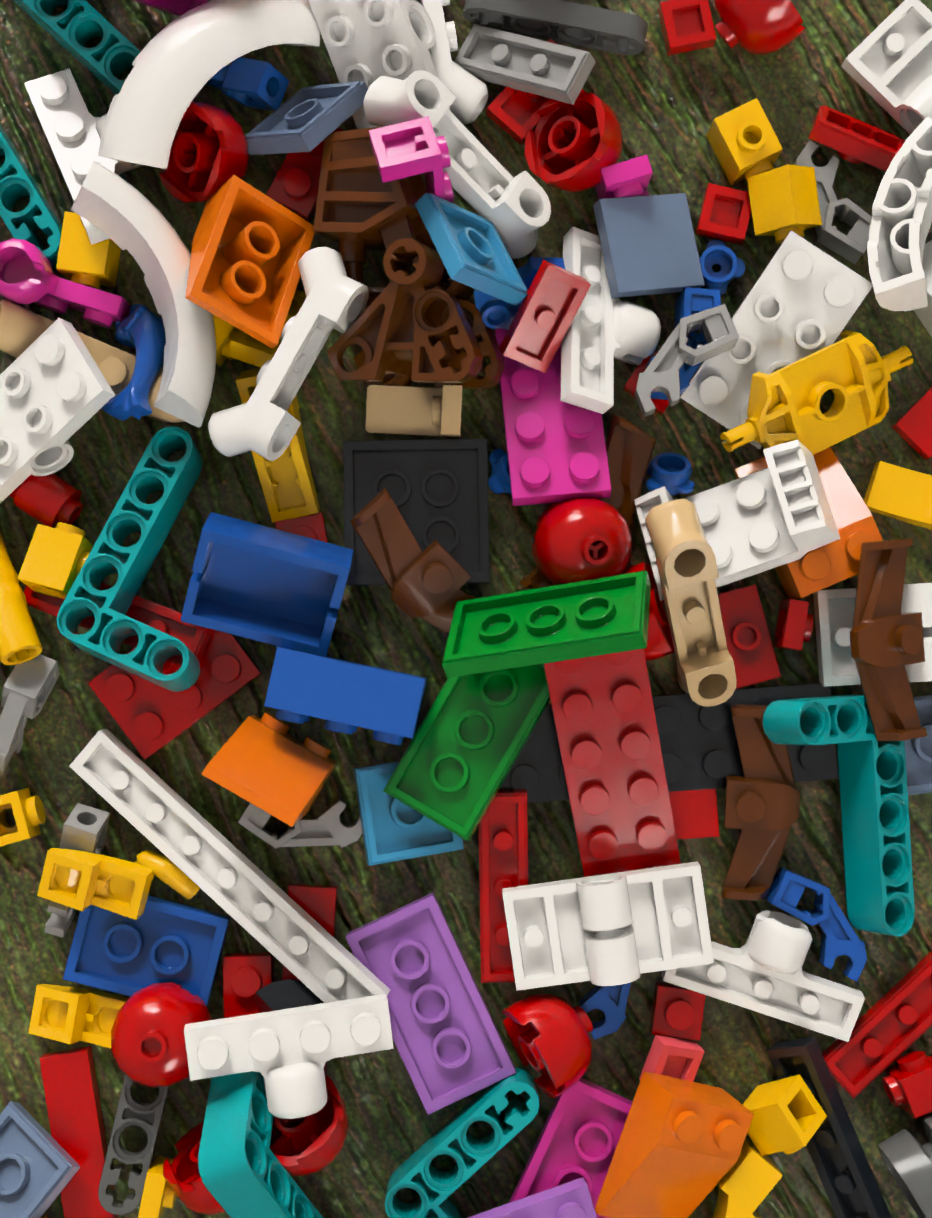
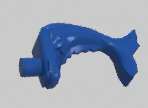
[101,304,166,421]

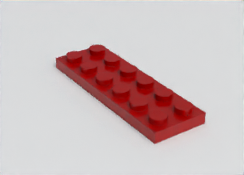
[544,649,681,877]

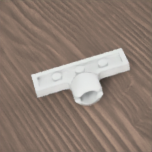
[24,68,144,245]
[561,227,661,414]
[662,910,865,1042]
[184,994,394,1119]

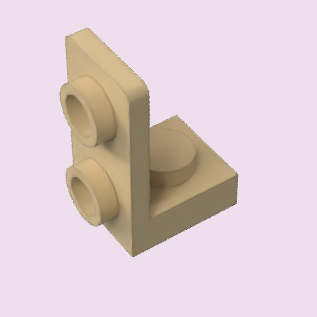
[365,385,463,437]

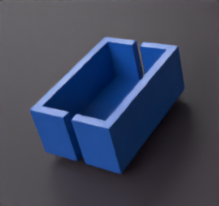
[180,512,354,657]
[264,647,428,745]

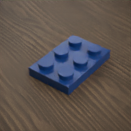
[63,896,231,1009]

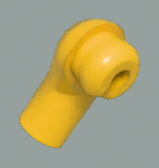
[134,850,200,900]

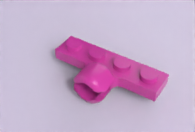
[0,238,131,328]

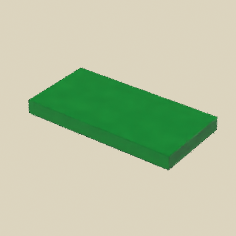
[442,571,651,678]
[383,664,550,841]

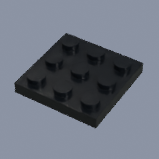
[343,439,490,586]

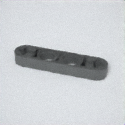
[463,0,648,55]
[98,1074,170,1215]

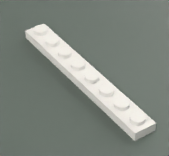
[69,729,391,1003]

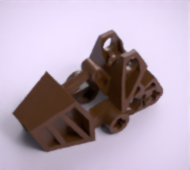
[313,126,505,389]

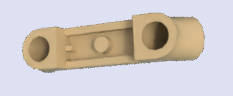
[0,299,183,423]
[645,499,737,707]

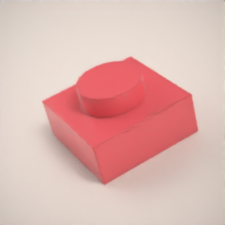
[639,1035,705,1082]

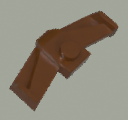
[519,414,657,590]
[350,487,476,635]
[849,538,927,741]
[721,704,800,901]

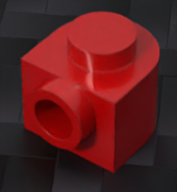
[882,1051,932,1118]

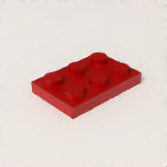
[88,630,263,760]

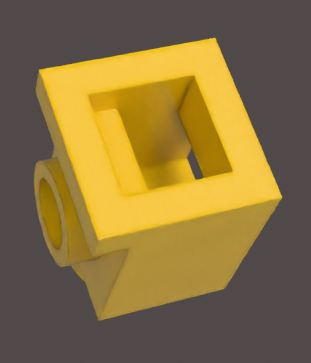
[0,787,46,847]

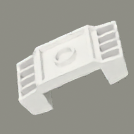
[634,440,841,601]

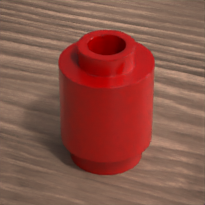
[9,473,83,528]

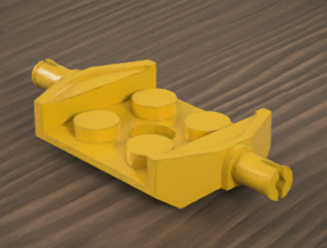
[720,330,913,455]

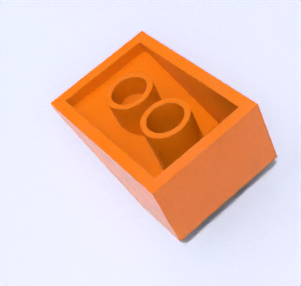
[185,175,315,349]
[733,447,883,599]
[202,712,337,827]
[595,1071,754,1218]

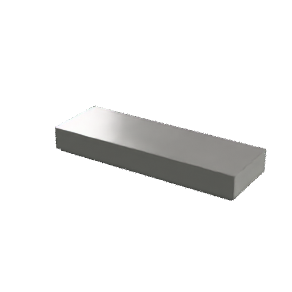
[454,24,596,105]

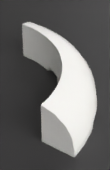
[98,0,320,169]
[867,117,932,311]
[71,160,216,428]

